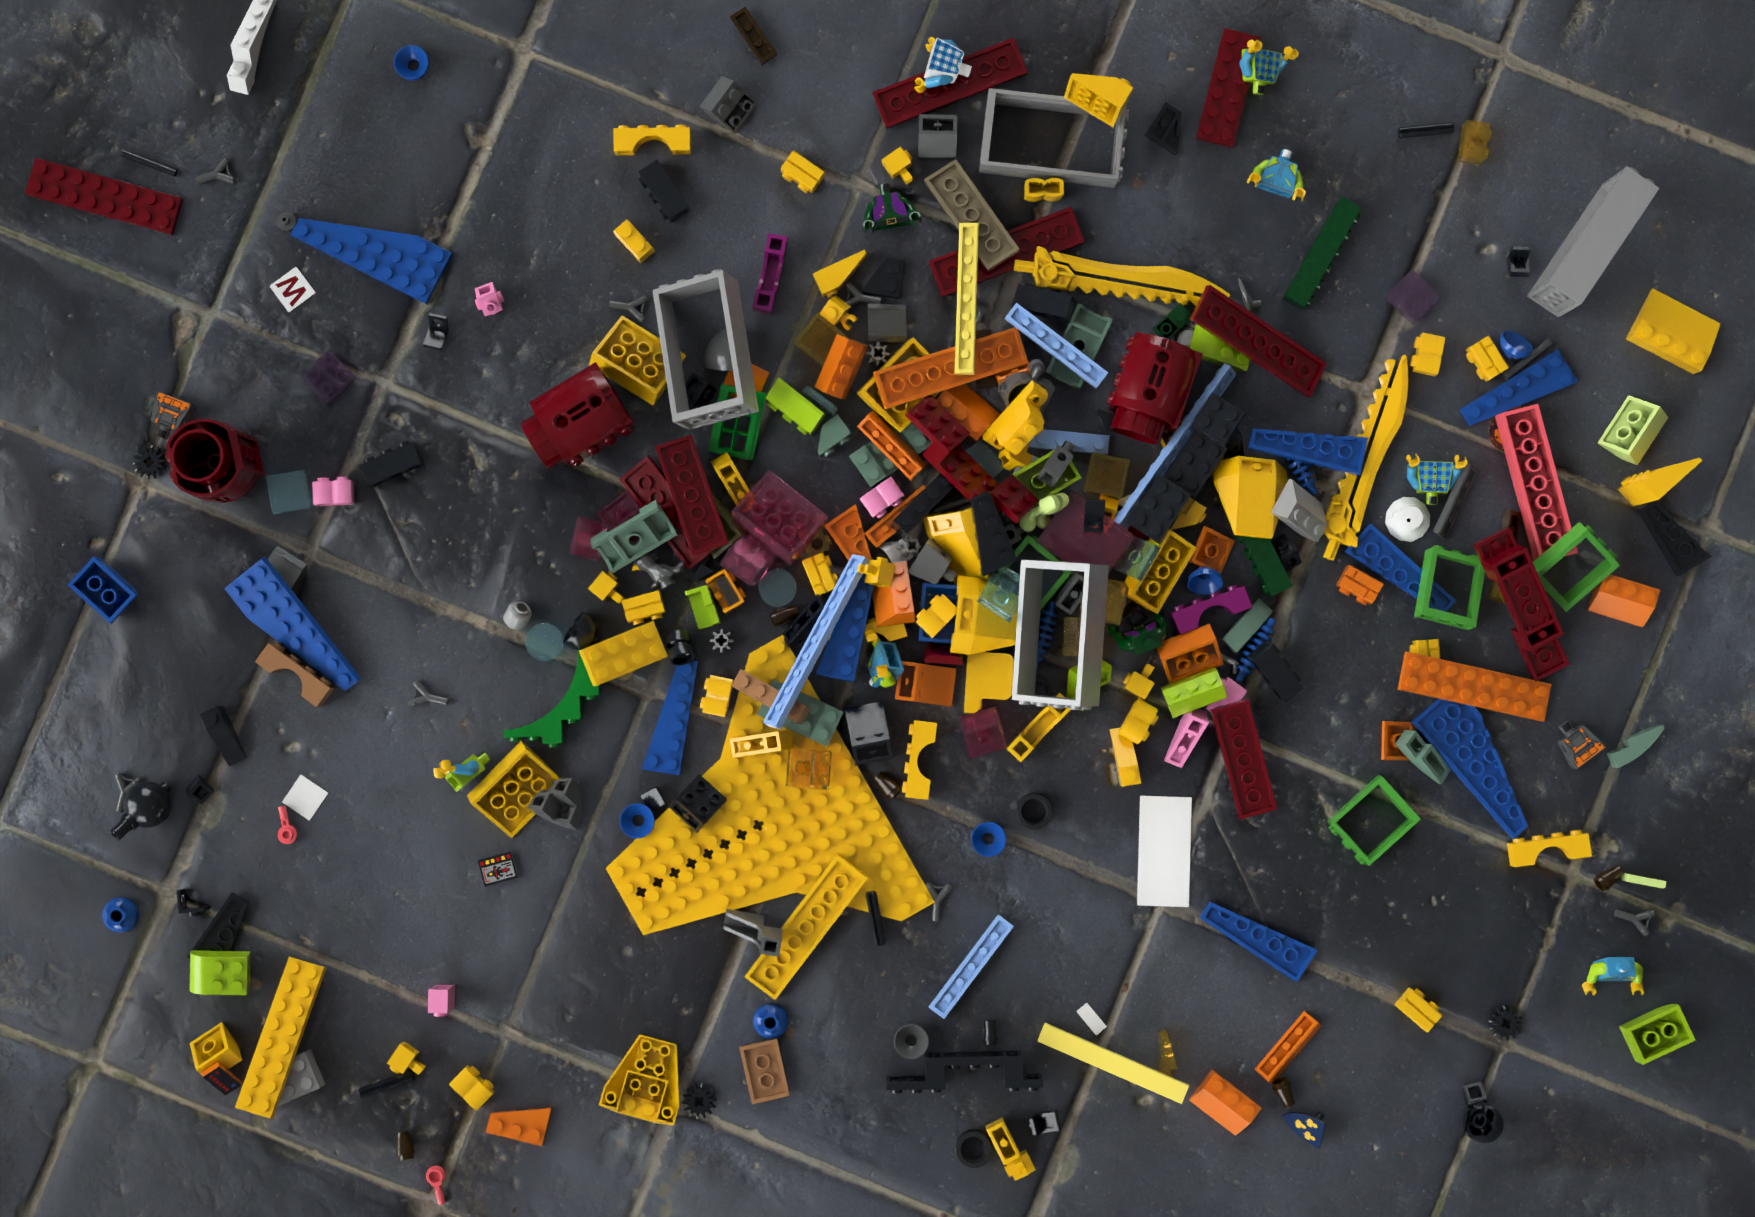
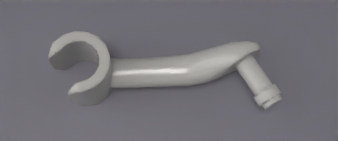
[1208,644,1239,674]

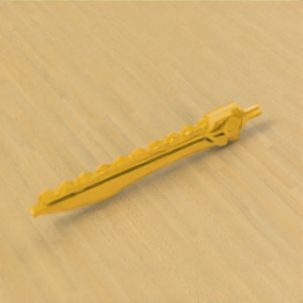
[1014,246,1230,306]
[1323,355,1408,561]

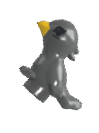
[632,552,685,590]

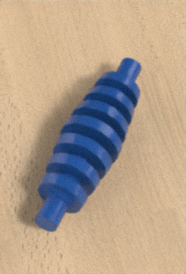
[1281,430,1318,495]
[1036,601,1058,671]
[1235,618,1276,683]

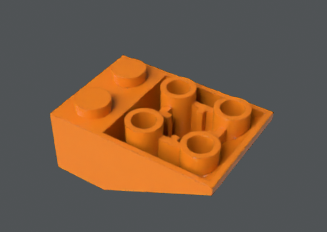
[895,661,957,707]

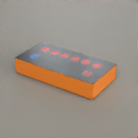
[202,1062,242,1096]

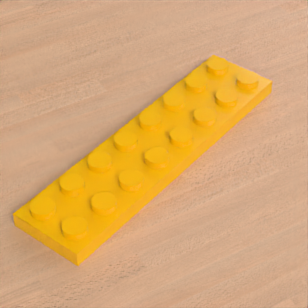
[744,854,868,1000]
[235,957,326,1119]

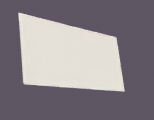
[1137,796,1192,907]

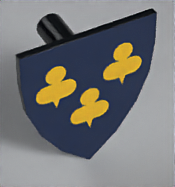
[1282,1112,1325,1149]

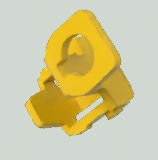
[998,427,1044,471]

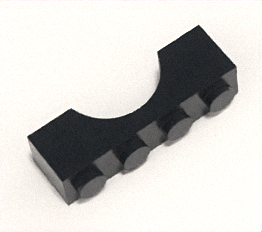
[890,473,955,538]

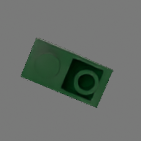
[1152,303,1191,339]

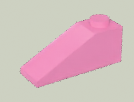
[1164,709,1209,768]

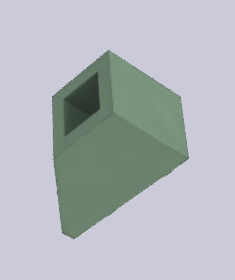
[818,414,851,457]

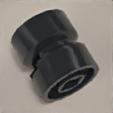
[665,630,695,666]

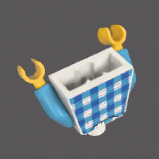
[914,37,972,93]

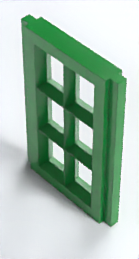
[708,384,766,461]

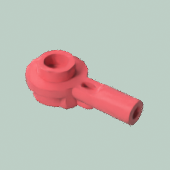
[278,806,297,844]
[426,1166,446,1205]

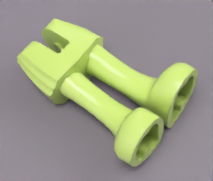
[1019,493,1069,532]

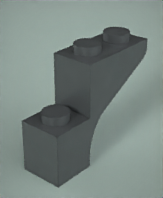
[723,909,783,957]

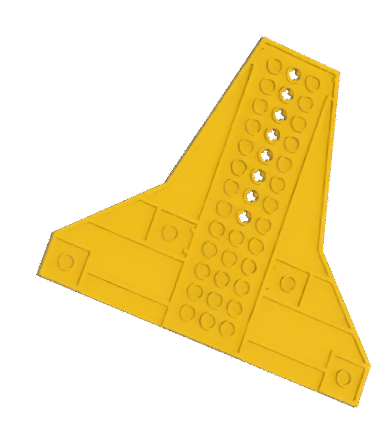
[606,635,935,935]

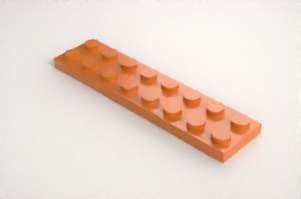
[873,327,1029,409]
[1397,652,1552,722]

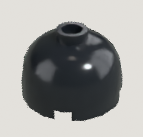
[563,611,599,650]
[1463,1102,1504,1144]

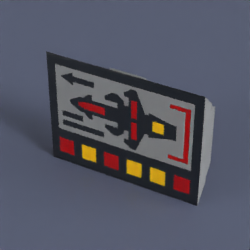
[478,851,518,887]

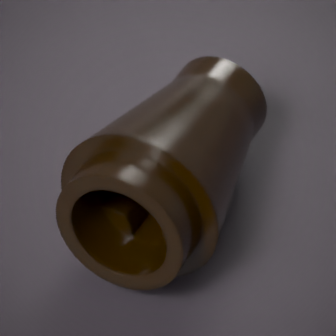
[769,605,799,627]
[874,772,902,800]
[1594,865,1624,891]
[1272,1077,1295,1108]
[396,1131,415,1161]

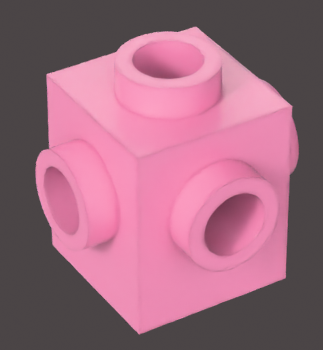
[475,282,504,316]

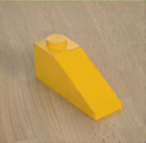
[813,249,866,298]
[711,453,758,515]
[1109,727,1141,787]
[730,730,793,758]

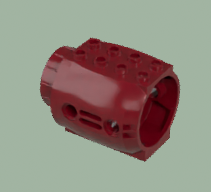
[1106,331,1203,445]
[520,362,636,468]
[165,419,265,503]

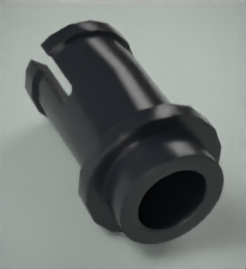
[983,1020,998,1045]

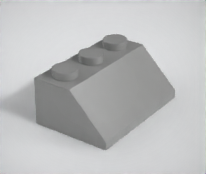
[1271,479,1327,542]

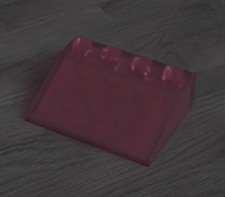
[732,470,828,566]
[1036,491,1135,576]

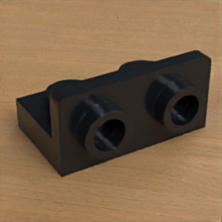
[685,373,717,410]

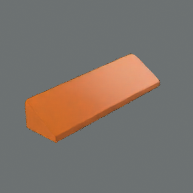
[857,411,927,481]
[1254,1011,1321,1084]

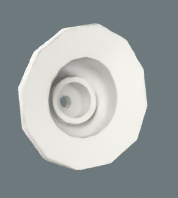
[1385,497,1430,542]

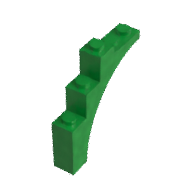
[504,650,601,748]

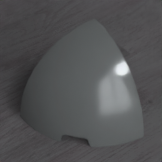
[703,329,733,371]
[528,778,582,830]

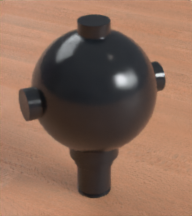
[109,781,172,841]

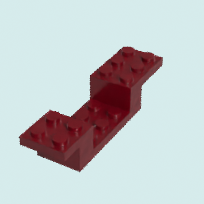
[905,395,1039,523]
[1473,527,1570,682]

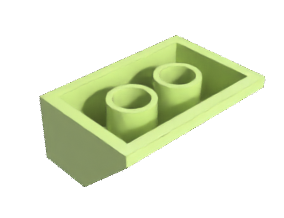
[1598,395,1668,465]

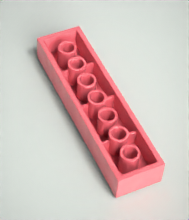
[1495,404,1578,561]

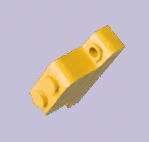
[982,380,1048,455]
[964,652,1014,713]

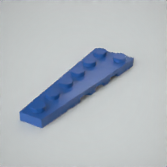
[1459,350,1578,426]
[1248,428,1368,476]
[1344,523,1456,612]
[816,574,874,682]
[642,661,698,775]
[1199,902,1317,982]

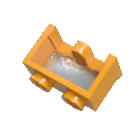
[705,569,746,614]

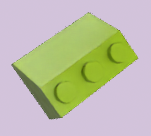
[766,378,825,435]
[1160,667,1227,718]

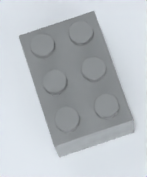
[278,1049,325,1106]

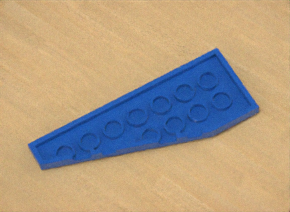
[290,218,453,305]
[224,557,361,691]
[1411,699,1528,839]

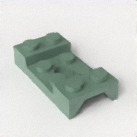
[1045,303,1113,390]
[849,422,932,488]
[590,500,677,573]
[757,679,844,747]

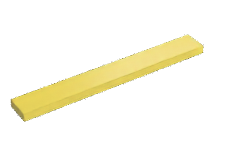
[955,223,979,375]
[1038,1023,1189,1104]

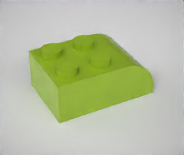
[1189,324,1250,372]
[1013,445,1082,507]
[189,950,251,995]
[1619,1004,1695,1065]

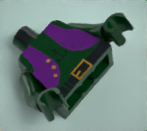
[863,183,922,233]
[1107,607,1169,655]

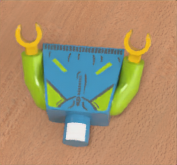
[1247,149,1306,201]
[864,629,904,688]
[1582,957,1644,995]

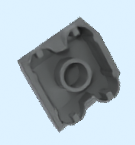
[868,304,907,344]
[268,546,307,592]

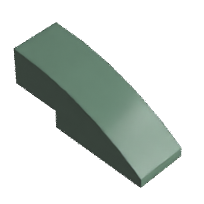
[1221,598,1273,653]
[1606,725,1664,768]
[1395,730,1451,784]

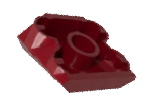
[924,642,963,665]

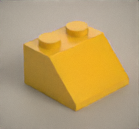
[190,1022,242,1075]

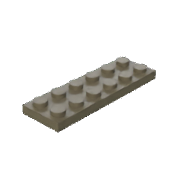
[924,159,1020,272]

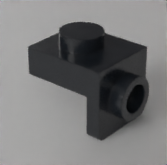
[1507,246,1531,277]
[1029,1110,1062,1137]

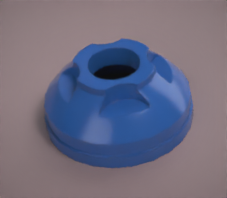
[394,45,429,81]
[1499,330,1533,360]
[1187,566,1223,595]
[619,803,655,839]
[971,822,1006,857]
[102,897,139,932]
[753,1003,788,1039]

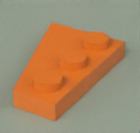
[824,504,872,561]
[486,1107,552,1146]

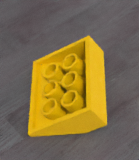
[1064,73,1133,127]
[1626,288,1721,374]
[589,315,686,405]
[856,337,940,433]
[1618,458,1702,506]
[467,741,561,838]

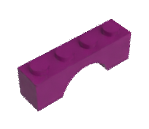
[752,233,788,315]
[1170,584,1252,635]

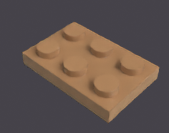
[739,1038,790,1104]

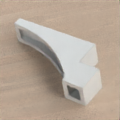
[227,0,277,95]

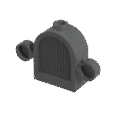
[998,359,1055,415]

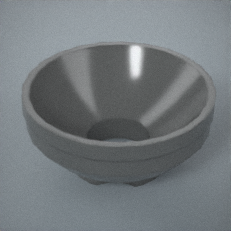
[894,1024,929,1060]

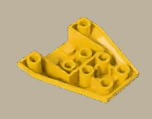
[1213,456,1287,539]
[923,507,990,585]
[950,576,1019,655]
[599,1034,679,1126]

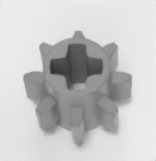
[865,342,890,366]
[896,535,922,560]
[710,629,734,653]

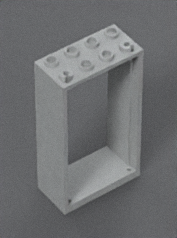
[979,88,1129,188]
[1527,167,1660,317]
[653,269,759,430]
[1012,560,1109,710]

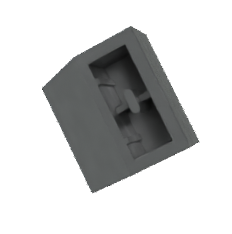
[699,76,757,134]
[918,114,957,158]

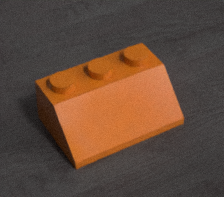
[815,334,868,399]
[936,384,1000,443]
[873,561,915,627]
[1587,574,1660,627]
[1156,624,1224,684]
[1189,1069,1262,1136]

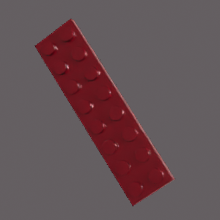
[872,38,1028,129]
[25,158,183,235]
[929,207,1085,297]
[1190,285,1327,397]

